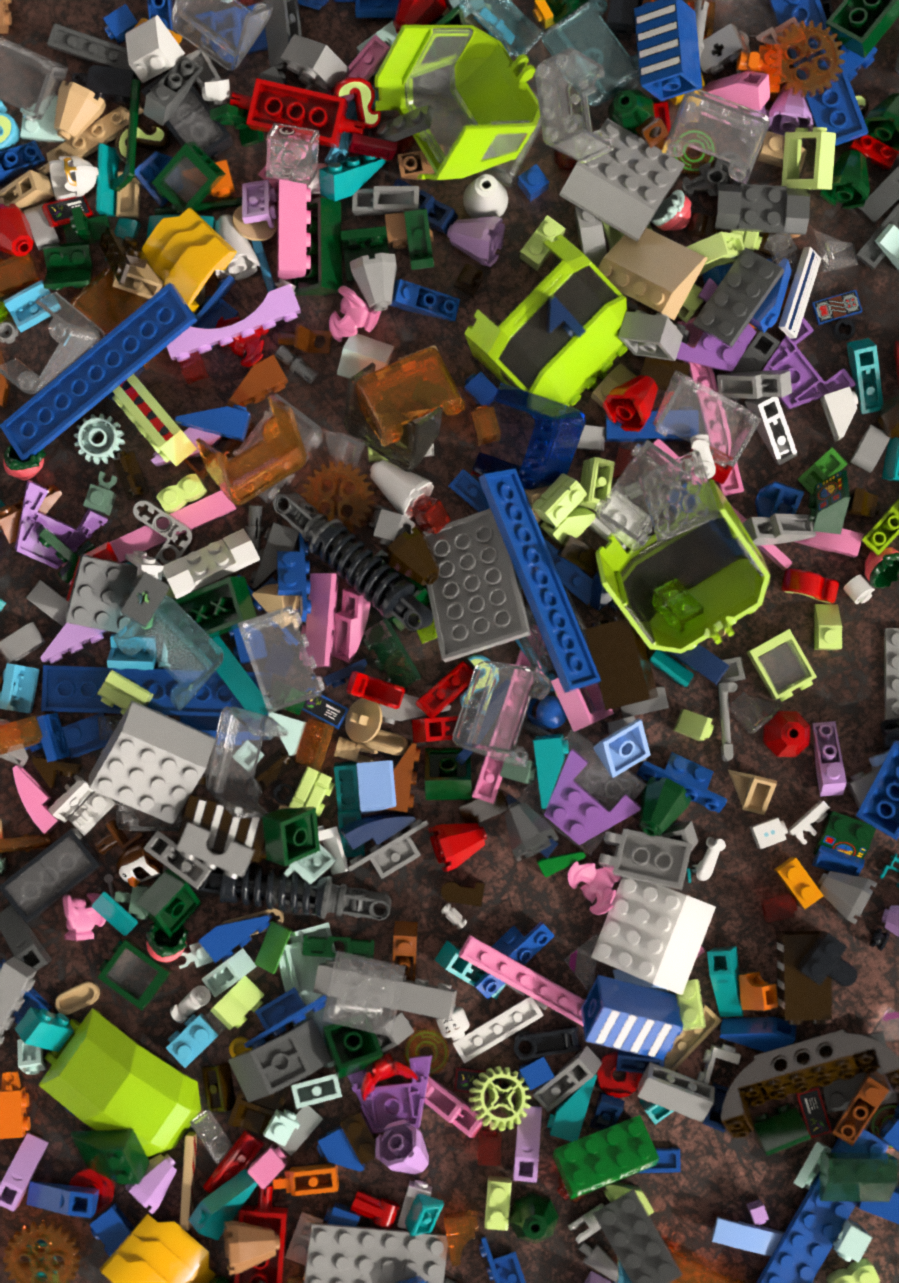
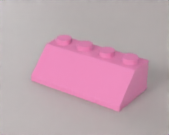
[277,179,311,281]
[299,573,339,668]

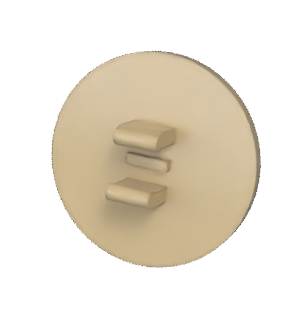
[232,206,277,241]
[345,698,382,743]

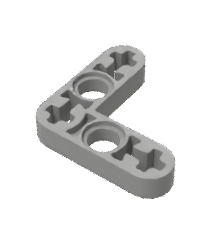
[133,499,192,582]

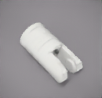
[568,1203,605,1244]

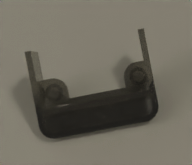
[344,362,443,472]

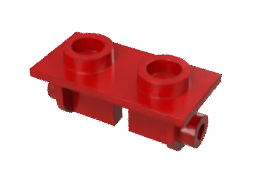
[849,134,899,170]

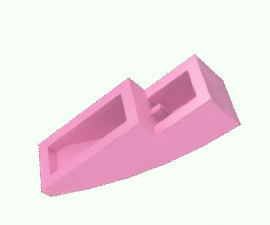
[794,528,864,558]
[333,587,372,663]
[13,765,61,834]
[424,1076,483,1138]

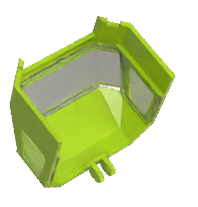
[375,25,543,180]

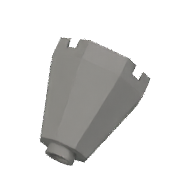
[350,253,397,311]
[817,871,877,924]

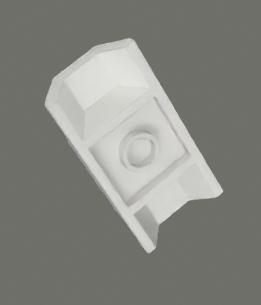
[162,529,260,599]

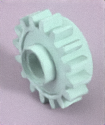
[74,414,125,464]

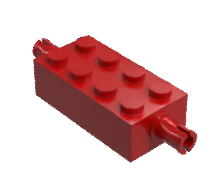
[230,78,366,149]
[234,1184,289,1283]

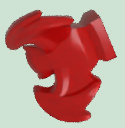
[215,317,269,367]
[361,1053,418,1101]

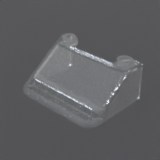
[171,0,273,71]
[453,661,552,768]

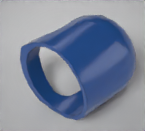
[526,694,567,729]

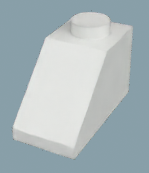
[820,386,858,442]

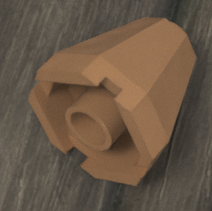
[224,1221,280,1274]

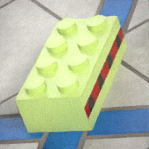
[112,374,197,466]

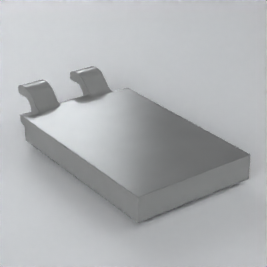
[598,828,692,890]

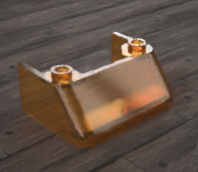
[196,395,307,505]

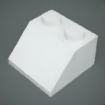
[125,15,185,83]

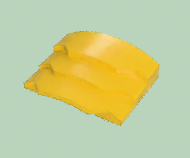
[142,208,237,314]
[99,1213,216,1283]

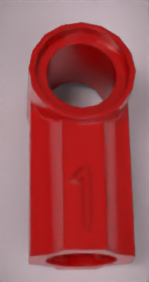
[350,1190,400,1229]

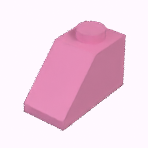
[247,1144,288,1189]

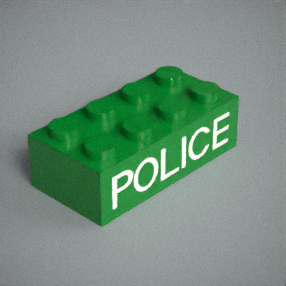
[552,1115,660,1199]

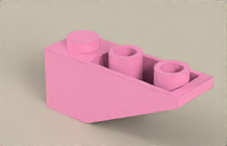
[699,70,770,110]

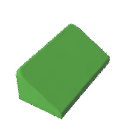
[254,921,293,974]

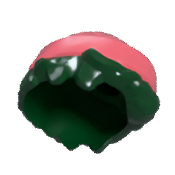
[3,446,46,480]
[864,547,899,589]
[146,923,188,962]

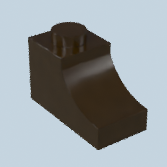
[845,487,881,521]

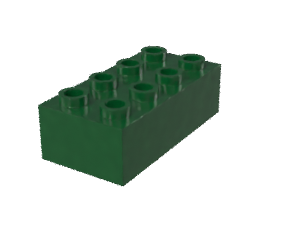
[157,577,258,650]

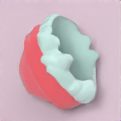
[651,190,691,231]

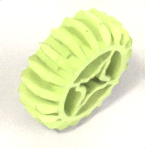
[468,1066,532,1131]

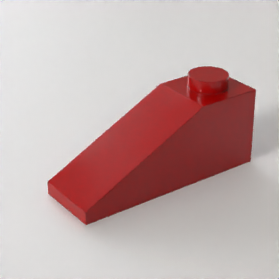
[412,715,487,743]

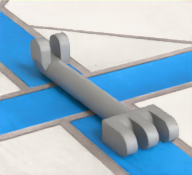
[718,682,738,762]

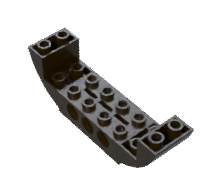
[721,1029,899,1138]

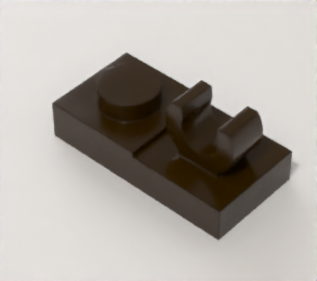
[557,535,599,577]

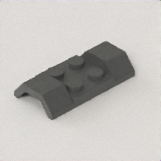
[715,184,810,235]

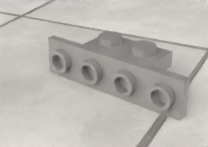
[347,818,429,879]

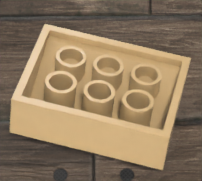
[594,228,708,320]

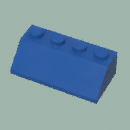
[856,741,899,840]

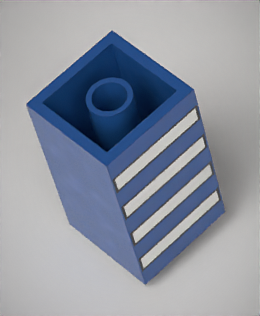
[634,0,702,101]
[581,975,683,1060]

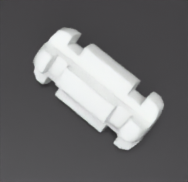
[441,903,467,930]

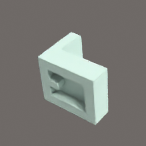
[17,1039,46,1075]
[263,1109,300,1147]

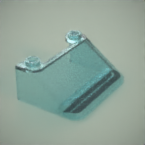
[458,0,545,58]
[542,0,640,106]
[113,596,224,711]

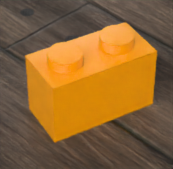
[774,857,824,909]

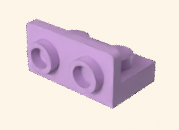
[242,179,278,228]

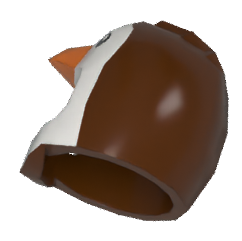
[116,841,163,887]

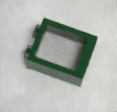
[152,141,226,214]
[97,938,173,1010]

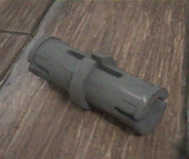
[274,345,319,384]
[245,506,264,552]

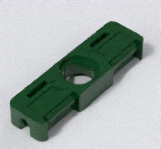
[301,934,374,960]

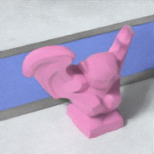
[329,286,381,342]
[568,861,622,915]
[63,893,106,940]

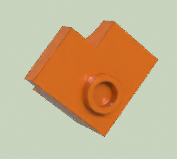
[738,972,778,1011]

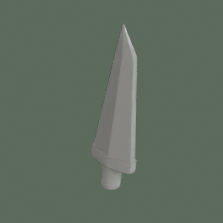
[578,1242,618,1283]

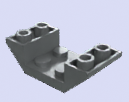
[228,1018,332,1102]

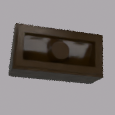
[458,789,508,824]
[201,1062,236,1113]

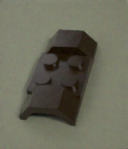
[227,1037,291,1140]

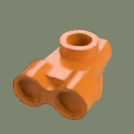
[736,51,763,73]

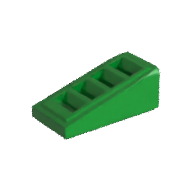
[536,851,586,877]

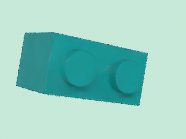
[15,1007,74,1052]

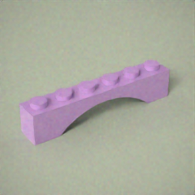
[167,284,300,362]

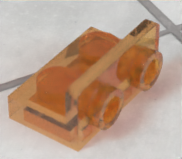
[295,719,334,770]

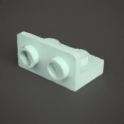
[284,844,337,885]
[794,1142,832,1190]

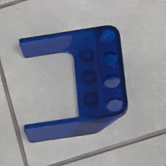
[473,383,586,490]

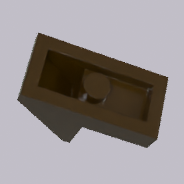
[32,757,82,788]

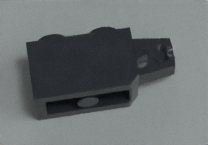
[71,65,138,106]

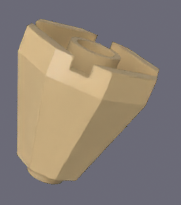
[54,80,106,141]

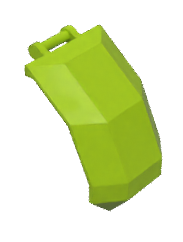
[39,1008,201,1158]

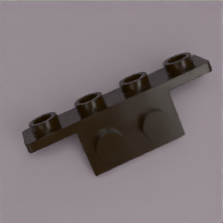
[99,227,148,285]

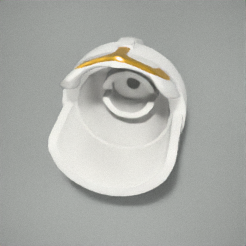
[49,156,99,200]

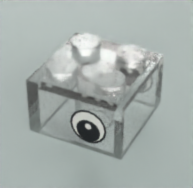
[266,123,319,185]

